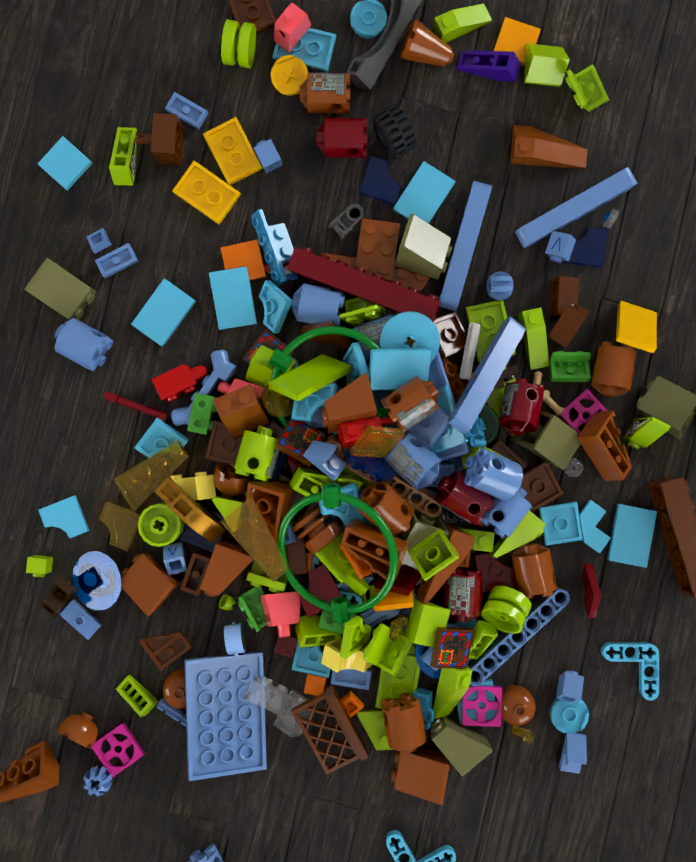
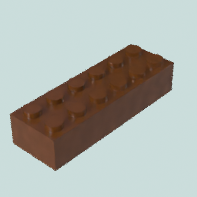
[647,476,696,598]

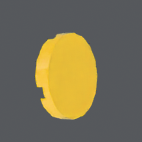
[271,55,308,96]

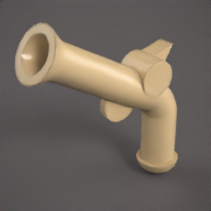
[533,371,565,416]

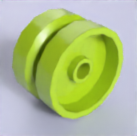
[221,19,256,68]
[138,502,186,547]
[481,586,531,634]

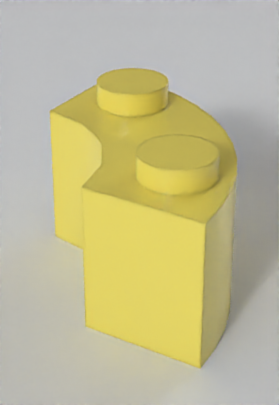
[164,472,216,500]
[321,638,373,673]

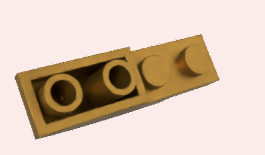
[154,477,226,543]

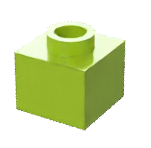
[26,555,53,577]

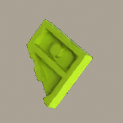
[357,709,393,750]

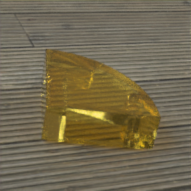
[389,615,408,641]
[510,725,534,743]

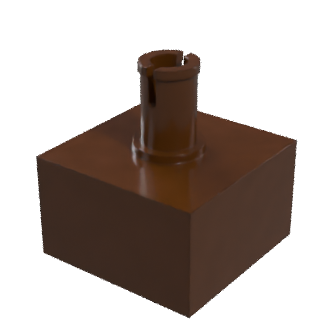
[136,113,184,166]

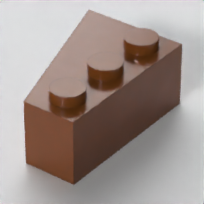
[577,410,632,481]
[341,519,409,580]

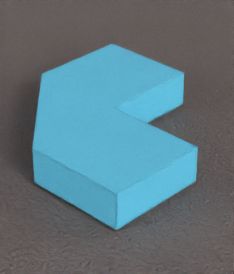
[579,500,611,553]

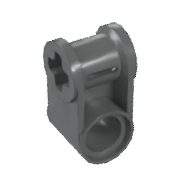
[329,204,364,241]

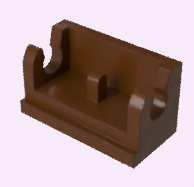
[549,276,579,318]
[548,302,590,348]

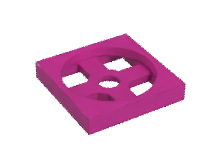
[559,389,607,434]
[461,685,502,727]
[92,722,145,778]

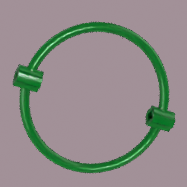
[268,326,396,448]
[277,483,398,623]

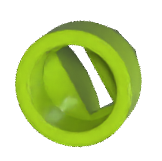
[219,594,236,611]

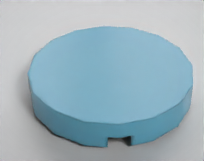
[350,0,388,39]
[549,698,589,734]

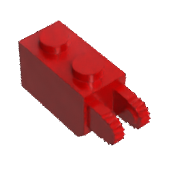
[151,364,209,403]
[337,417,397,450]

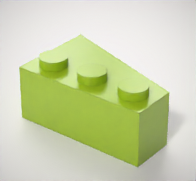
[289,467,363,502]

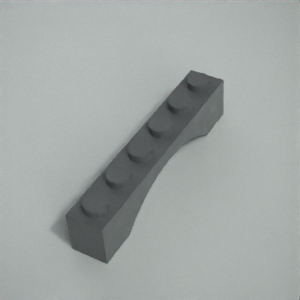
[346,0,422,90]

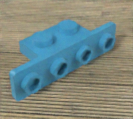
[251,209,294,287]

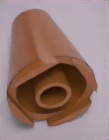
[399,19,454,67]

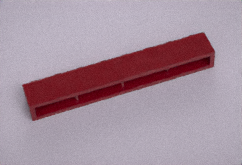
[287,246,441,322]

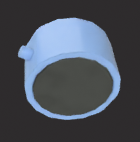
[224,622,246,656]

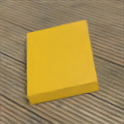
[203,117,263,185]
[172,161,241,225]
[616,301,657,353]

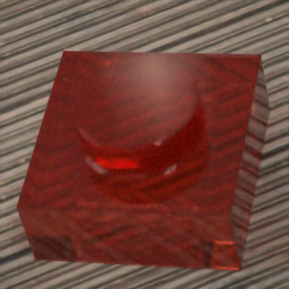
[274,636,298,658]

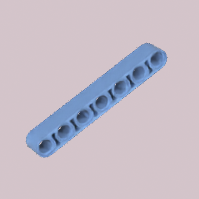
[514,167,638,249]
[439,181,492,311]
[447,316,526,434]
[468,587,570,686]

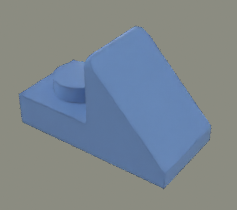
[303,440,346,481]
[559,732,587,774]

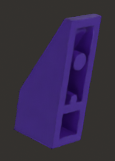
[456,50,521,82]

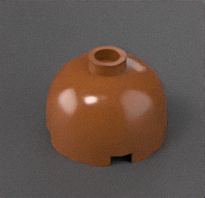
[214,462,253,498]
[163,668,186,709]
[501,685,536,726]
[57,712,98,749]

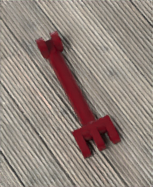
[103,392,169,423]

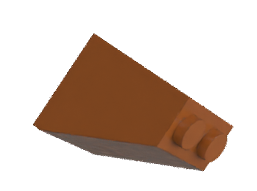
[321,373,377,434]
[213,384,270,438]
[200,540,255,597]
[120,551,182,617]
[391,747,450,805]

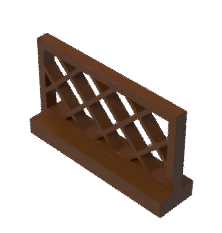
[291,685,369,775]

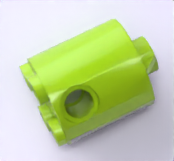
[234,426,280,481]

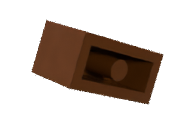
[180,550,212,596]

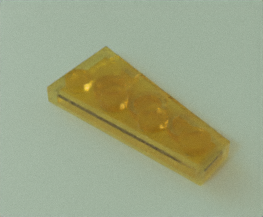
[113,440,189,511]
[221,496,289,582]

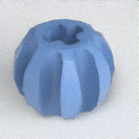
[487,271,514,301]
[82,765,112,797]

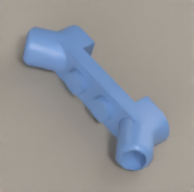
[171,350,237,426]

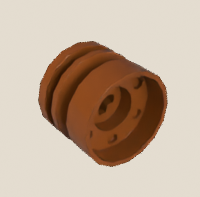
[292,506,344,555]

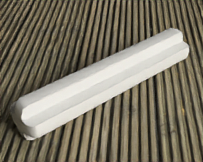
[459,323,480,380]

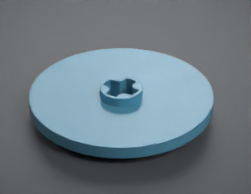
[380,311,440,363]

